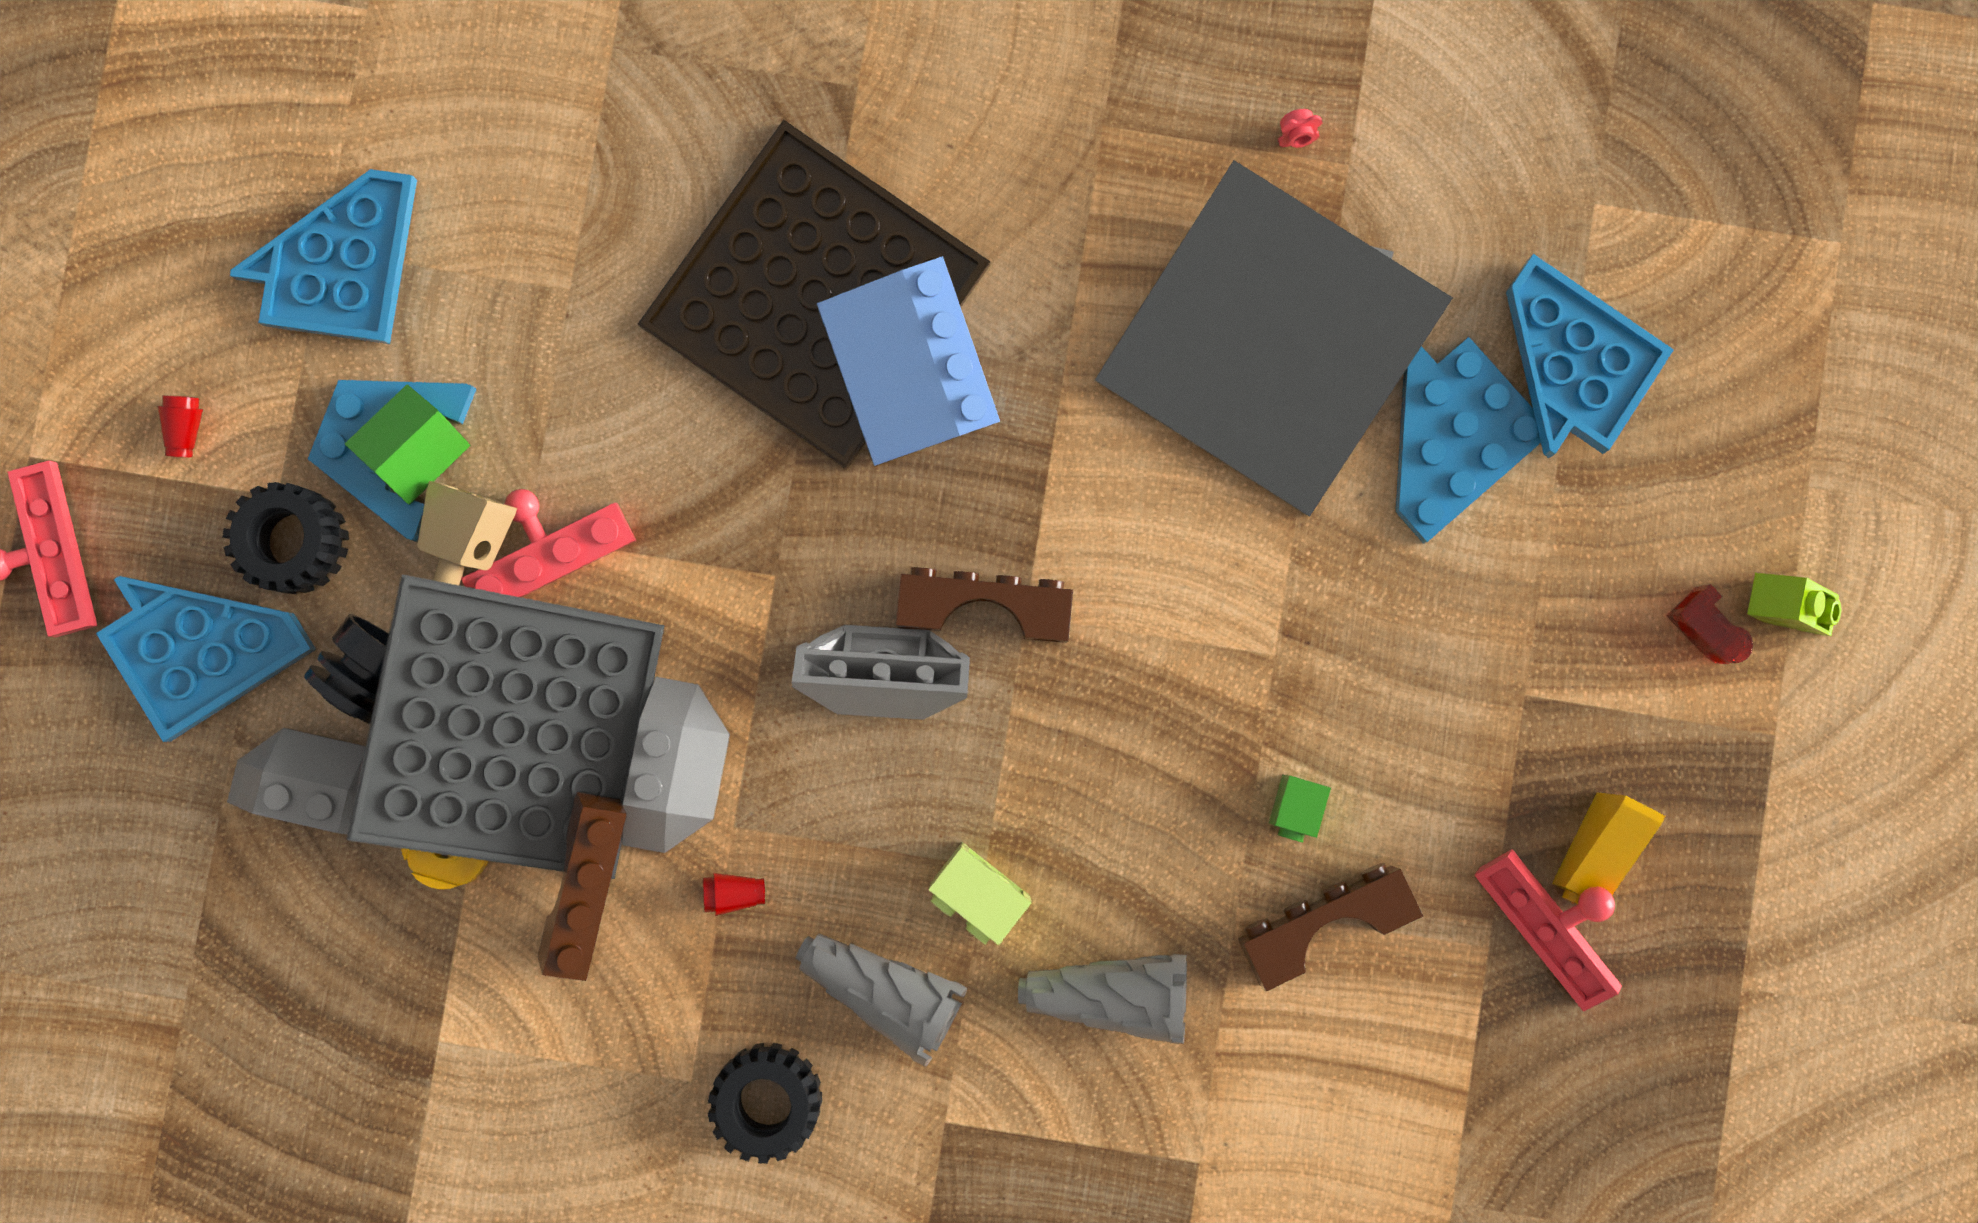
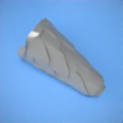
[796,934,967,1067]
[1018,954,1187,1044]

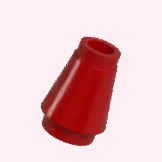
[158,395,204,457]
[703,873,765,916]

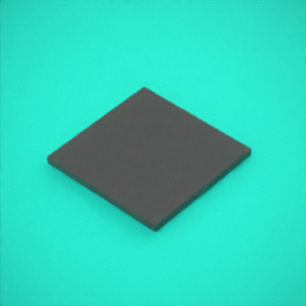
[1095,160,1453,517]
[347,574,665,879]

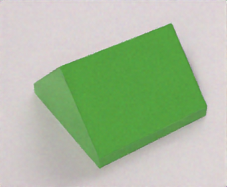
[344,384,471,505]

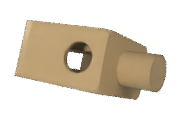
[417,481,517,585]

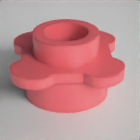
[1278,109,1323,148]

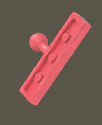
[0,460,98,637]
[461,489,636,597]
[1474,849,1622,1012]

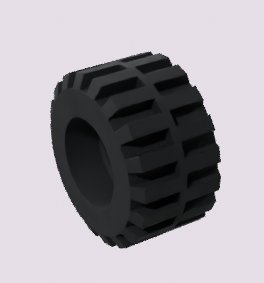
[223,482,349,594]
[708,1043,822,1164]

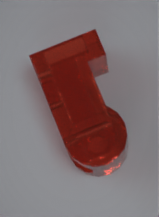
[1666,584,1753,665]

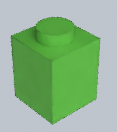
[1269,774,1331,843]

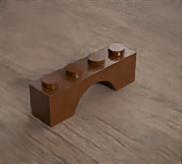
[896,567,1073,643]
[537,792,627,981]
[1238,863,1423,992]

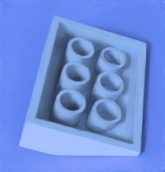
[817,256,1000,466]

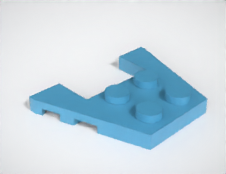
[308,380,476,542]

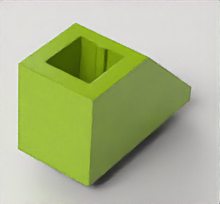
[1747,573,1841,636]

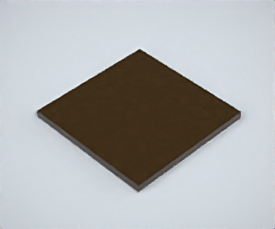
[638,119,991,470]

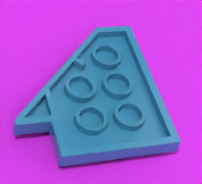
[230,169,417,344]
[1506,254,1674,458]
[1395,337,1541,544]
[96,576,316,742]

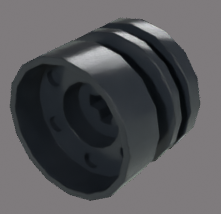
[304,614,389,724]

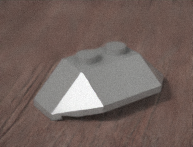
[792,625,970,720]
[622,677,730,853]
[227,728,366,834]

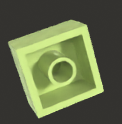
[928,842,1032,945]

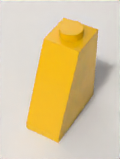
[1552,792,1666,905]

